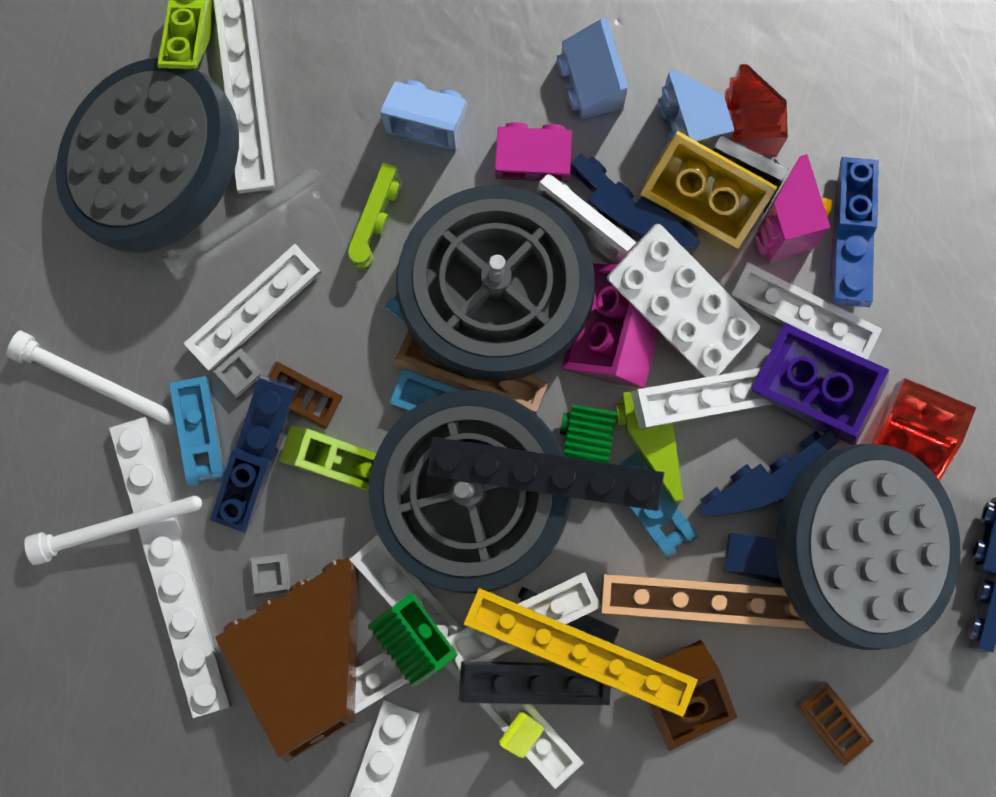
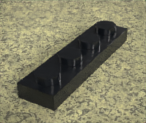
[458,661,611,705]

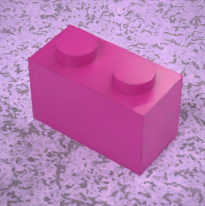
[495,122,572,183]

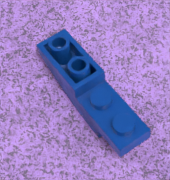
[830,157,879,308]

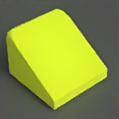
[499,711,544,758]

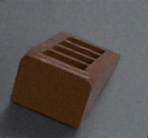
[267,361,343,430]
[794,681,874,766]

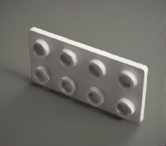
[607,224,760,377]

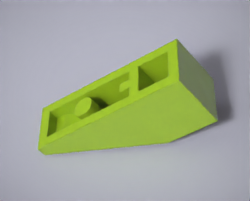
[615,392,684,503]
[279,426,376,492]

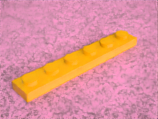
[464,588,698,717]

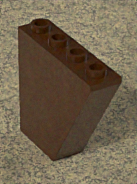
[215,558,359,762]

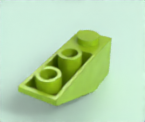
[158,0,214,69]

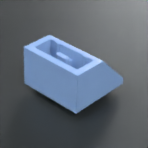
[658,70,735,150]

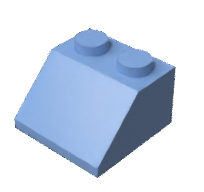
[557,17,628,121]
[381,80,467,151]

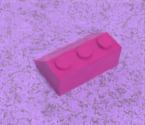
[755,154,830,264]
[561,263,659,388]

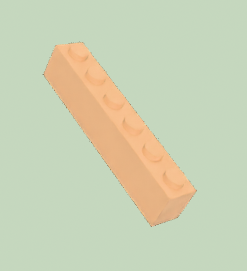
[599,574,812,630]

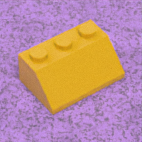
[640,131,777,249]

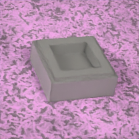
[212,347,265,400]
[249,554,291,596]

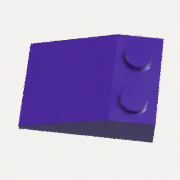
[751,323,890,445]

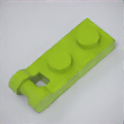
[348,162,402,270]

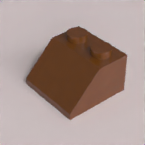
[645,640,738,751]

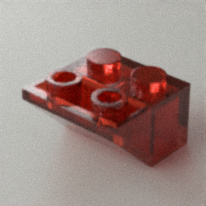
[725,64,788,157]
[872,378,976,481]

